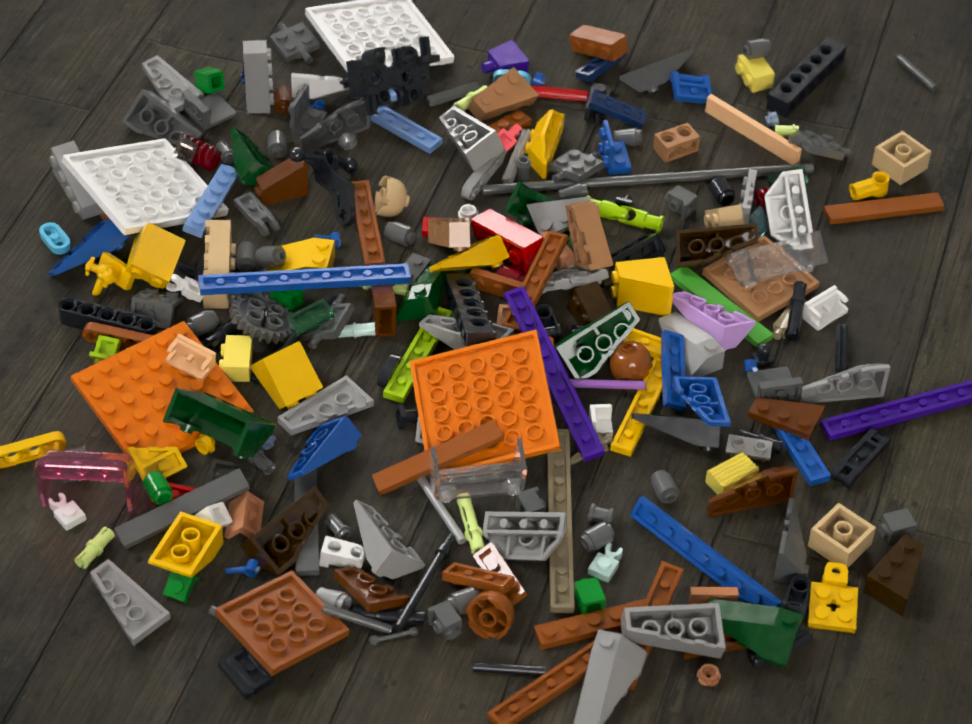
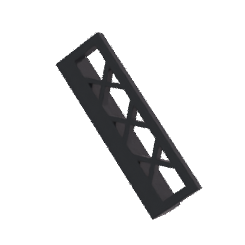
[600,233,666,287]

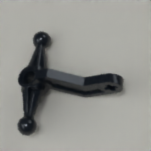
[289,147,358,226]

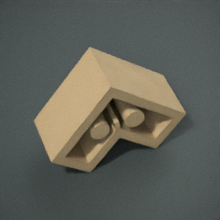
[704,204,744,227]

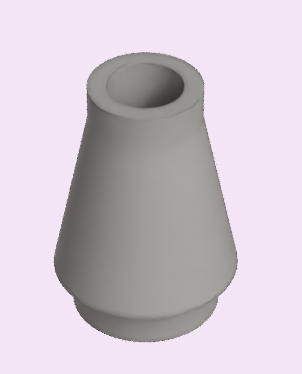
[316,587,352,611]

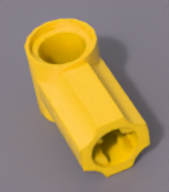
[849,171,890,201]

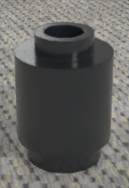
[708,177,735,206]

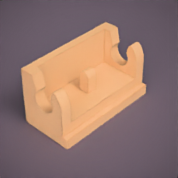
[165,334,216,382]

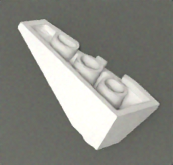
[291,73,349,99]

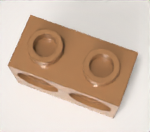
[653,123,700,163]

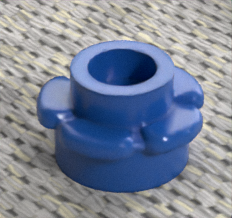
[531,72,546,86]

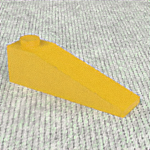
[429,234,509,272]

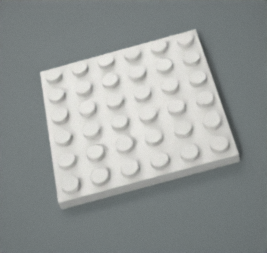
[305,0,454,76]
[62,139,229,235]

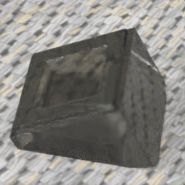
[172,134,198,163]

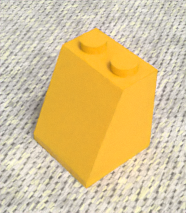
[125,222,186,289]
[610,257,674,316]
[250,341,323,410]

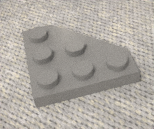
[542,265,609,294]

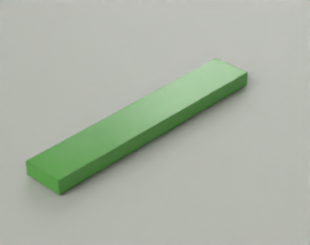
[670,267,773,349]

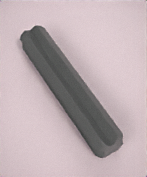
[426,82,480,107]

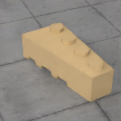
[203,220,236,309]

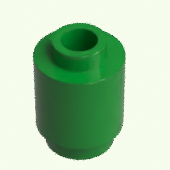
[142,471,173,505]

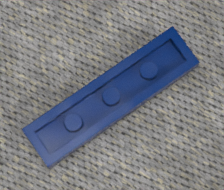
[661,330,686,412]
[772,427,831,487]

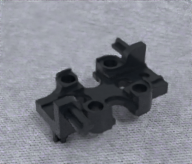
[340,36,440,116]

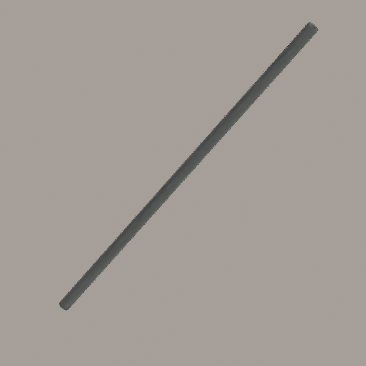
[482,163,814,195]

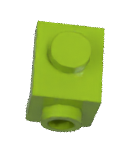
[89,335,121,364]

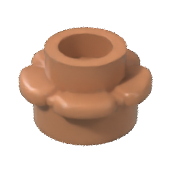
[697,664,721,687]

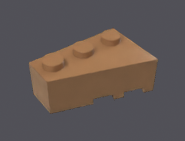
[467,67,539,122]
[565,200,613,271]
[428,218,470,251]

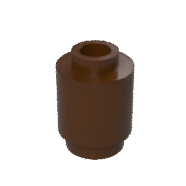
[273,86,293,114]

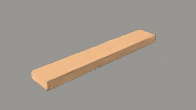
[705,94,802,165]

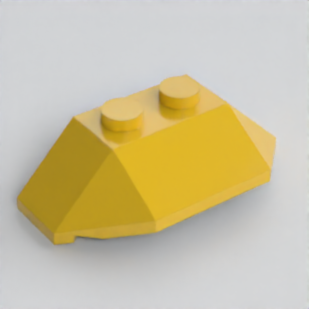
[525,110,565,179]

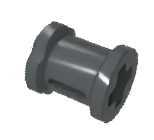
[587,503,615,526]

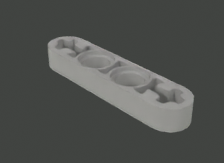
[461,149,506,201]

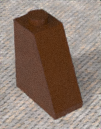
[254,158,309,205]
[371,285,396,337]

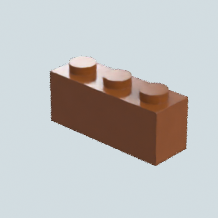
[569,25,629,62]

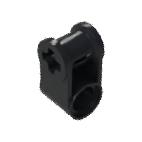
[535,304,562,342]
[782,575,811,622]

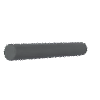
[896,54,937,92]
[322,604,393,634]

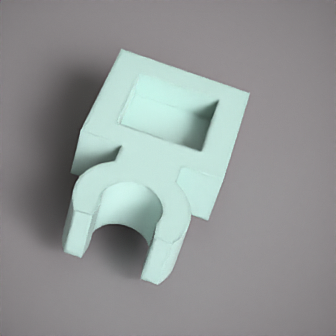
[588,543,623,583]

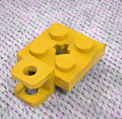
[807,562,858,633]

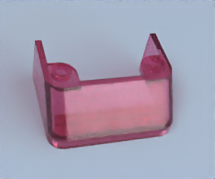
[35,450,138,511]

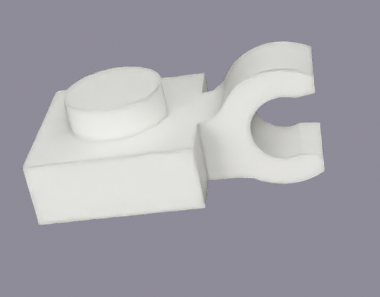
[166,274,203,303]

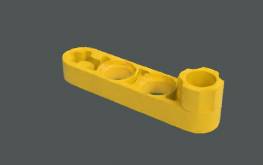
[0,431,67,469]

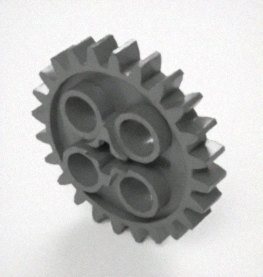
[229,293,298,344]

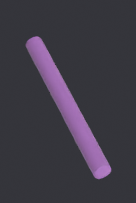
[570,379,646,390]

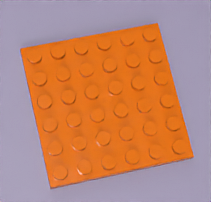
[71,321,254,472]
[409,330,561,481]

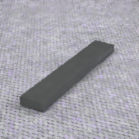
[115,468,250,550]
[294,468,319,576]

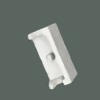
[802,285,848,331]

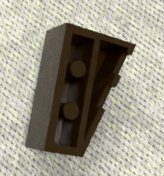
[567,281,612,326]
[863,534,925,617]

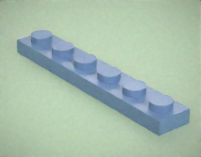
[182,164,238,238]

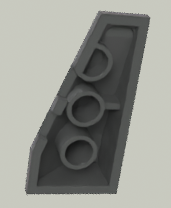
[619,48,695,94]

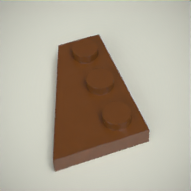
[333,566,410,612]

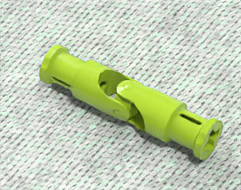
[587,195,665,233]

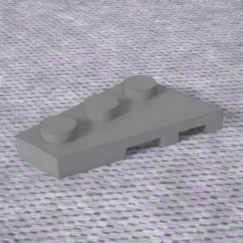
[527,196,591,235]

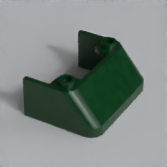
[504,181,603,247]
[163,388,276,460]

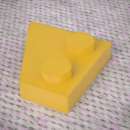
[126,447,187,480]

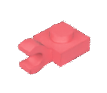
[497,123,522,154]

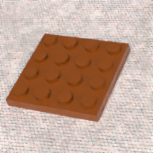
[215,571,350,676]

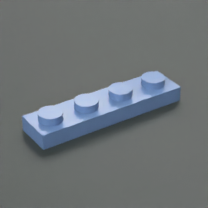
[370,107,442,154]

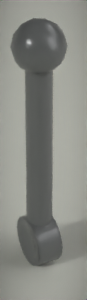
[370,627,418,646]

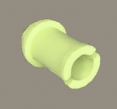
[775,124,799,137]

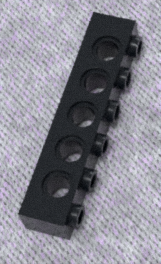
[766,37,847,118]
[444,274,496,347]

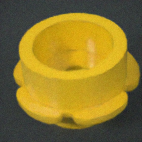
[195,434,216,455]

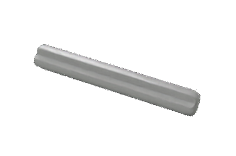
[502,129,531,184]

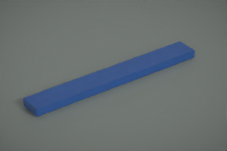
[630,496,783,607]

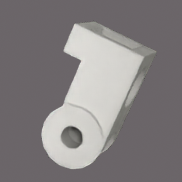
[319,536,366,569]

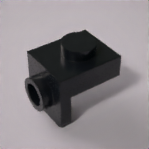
[173,260,204,281]

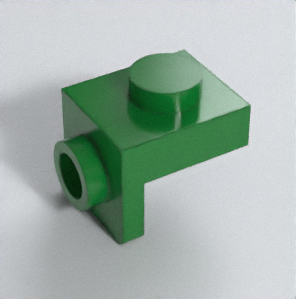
[163,571,200,603]

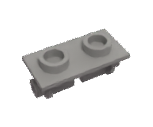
[726,434,773,463]

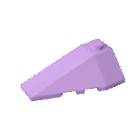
[672,291,756,351]

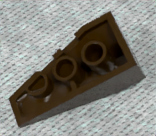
[676,223,759,268]
[240,486,329,576]

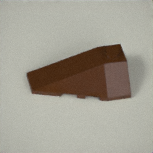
[706,466,798,517]

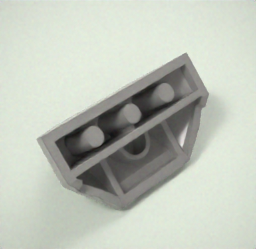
[482,511,567,561]

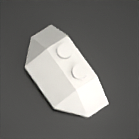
[764,169,815,251]

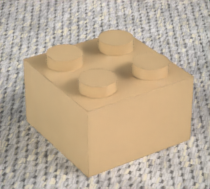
[872,131,931,185]
[808,503,876,568]

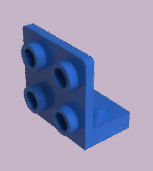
[598,120,632,175]

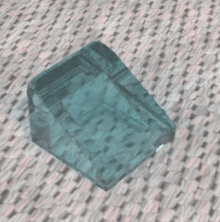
[748,206,769,237]

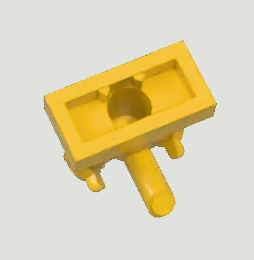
[85,252,135,296]

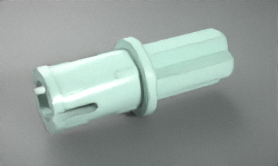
[338,322,376,339]

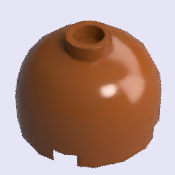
[609,341,653,381]
[466,591,515,639]

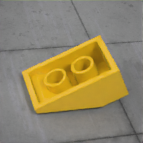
[268,238,335,271]
[148,511,223,578]

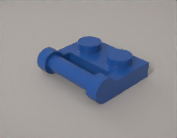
[670,71,712,104]

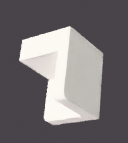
[589,404,613,437]
[194,502,233,527]

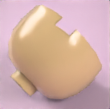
[374,176,409,217]

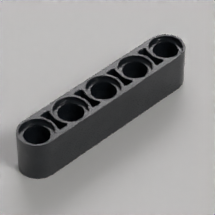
[58,298,158,343]

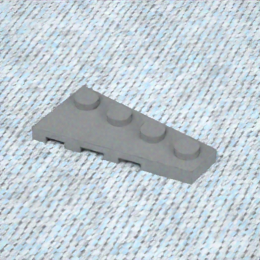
[142,55,204,112]
[739,169,757,224]
[277,375,374,436]
[90,559,170,646]

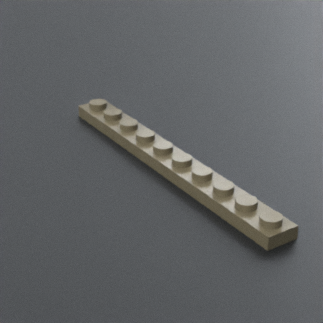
[547,429,574,613]

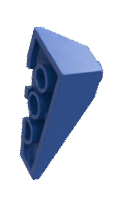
[47,219,129,276]
[673,376,731,426]
[287,415,362,480]

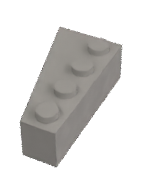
[243,40,274,114]
[439,106,504,172]
[49,141,105,220]
[620,603,726,659]

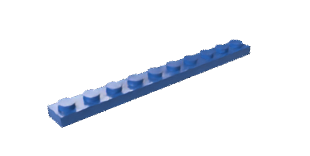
[198,263,411,296]

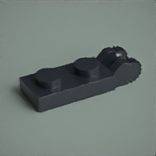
[584,83,612,123]

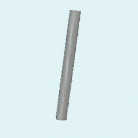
[417,476,467,545]

